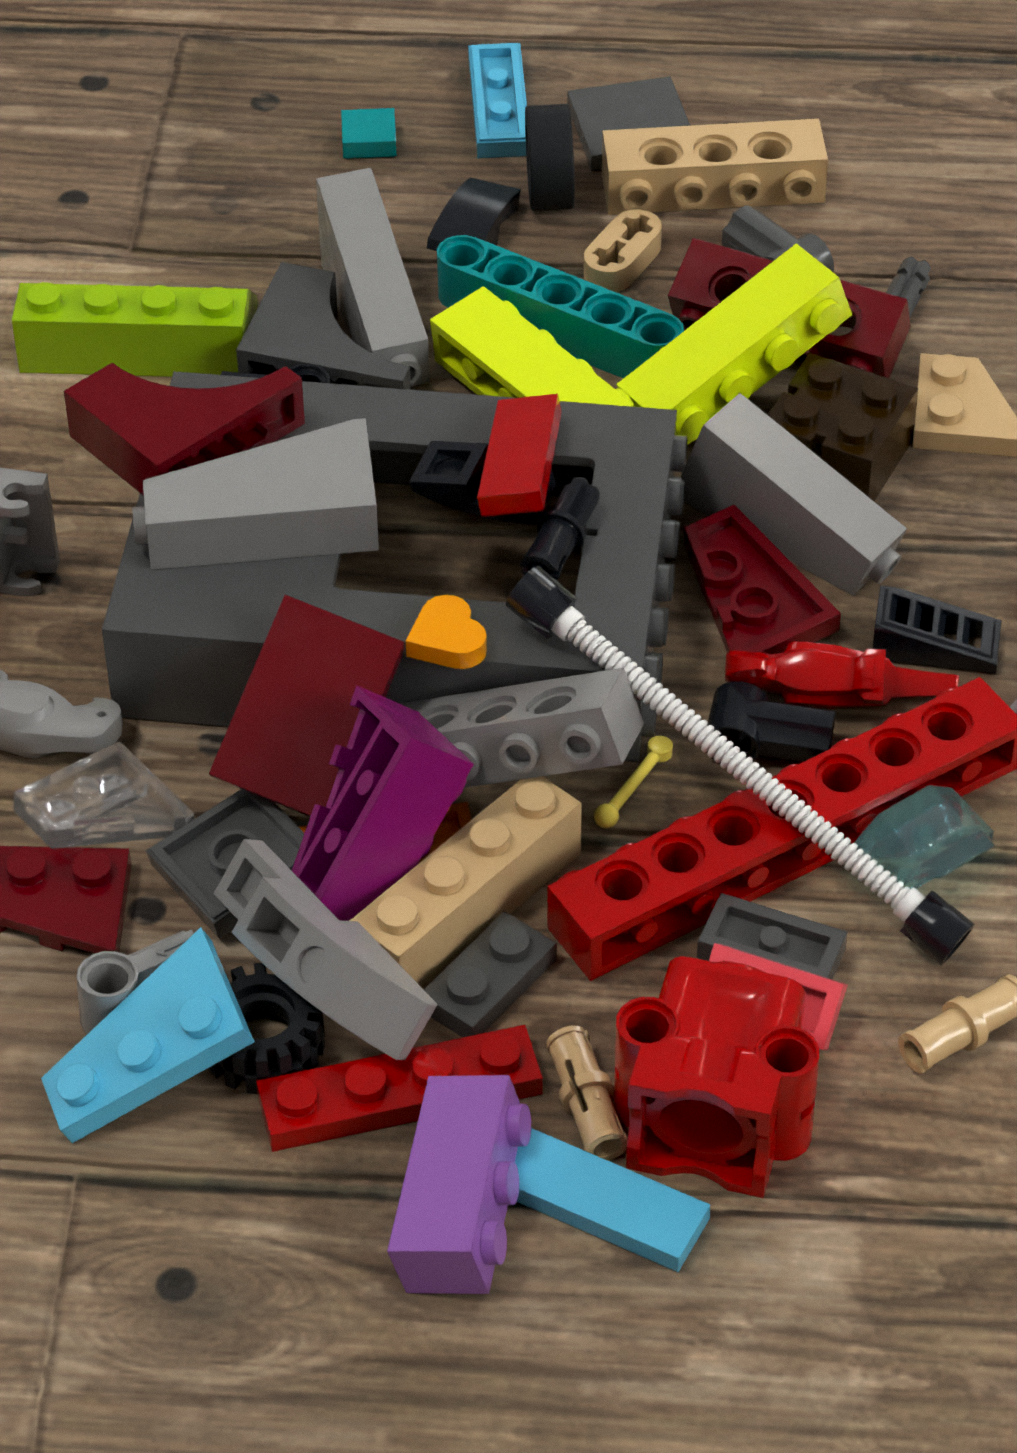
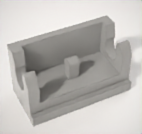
[0,468,60,596]

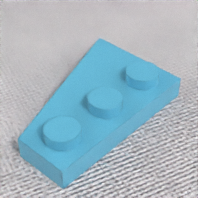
[41,927,254,1143]

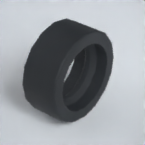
[525,104,575,211]

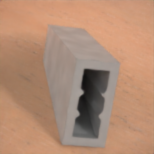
[316,168,430,387]
[680,393,907,596]
[132,418,379,570]

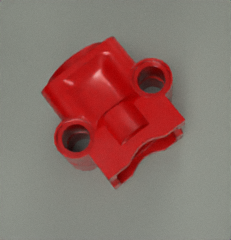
[614,956,819,1198]

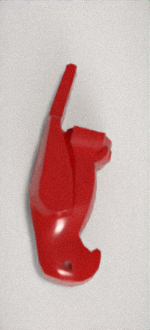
[725,641,959,709]

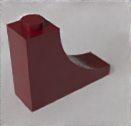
[64,363,305,496]

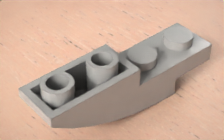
[214,839,438,1060]

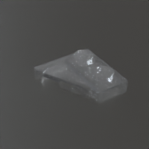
[13,741,194,849]

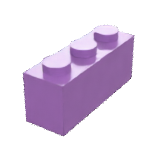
[387,1075,531,1294]

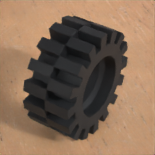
[209,963,325,1094]

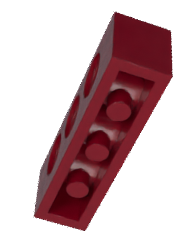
[668,238,911,378]

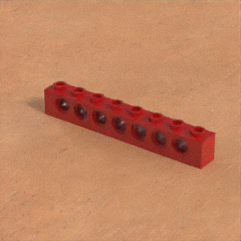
[547,677,1017,981]

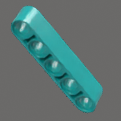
[437,235,684,379]

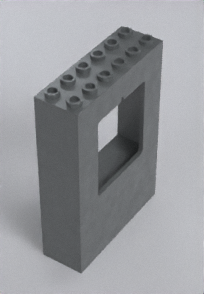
[102,371,687,762]

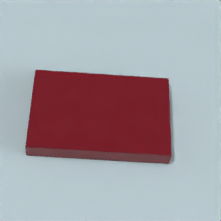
[209,595,406,817]

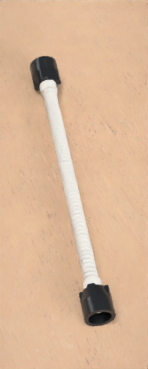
[506,566,975,966]

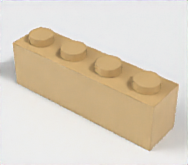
[350,776,582,989]

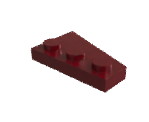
[0,846,132,954]

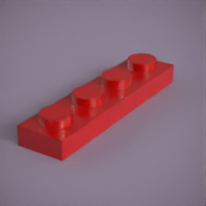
[256,1025,543,1152]

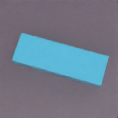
[468,43,527,158]
[515,1128,711,1272]

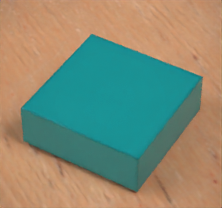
[341,108,397,159]

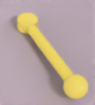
[594,736,673,828]

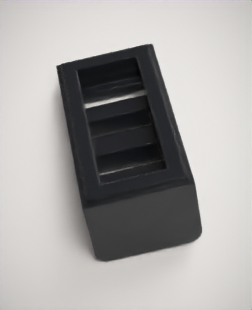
[872,585,1002,673]

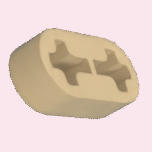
[584,209,662,292]

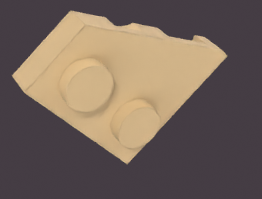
[912,353,1017,457]

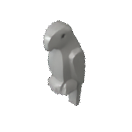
[0,670,123,759]

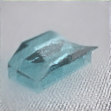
[854,785,995,889]

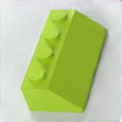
[12,282,258,377]

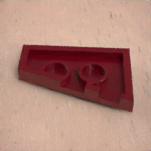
[684,504,841,654]

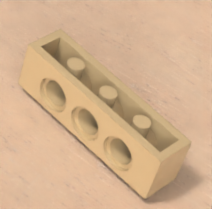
[602,119,828,215]

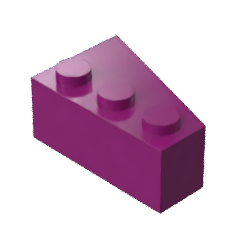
[291,685,474,921]

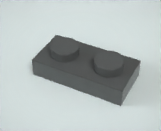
[697,893,848,979]
[424,911,557,1037]

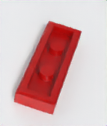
[477,394,562,517]

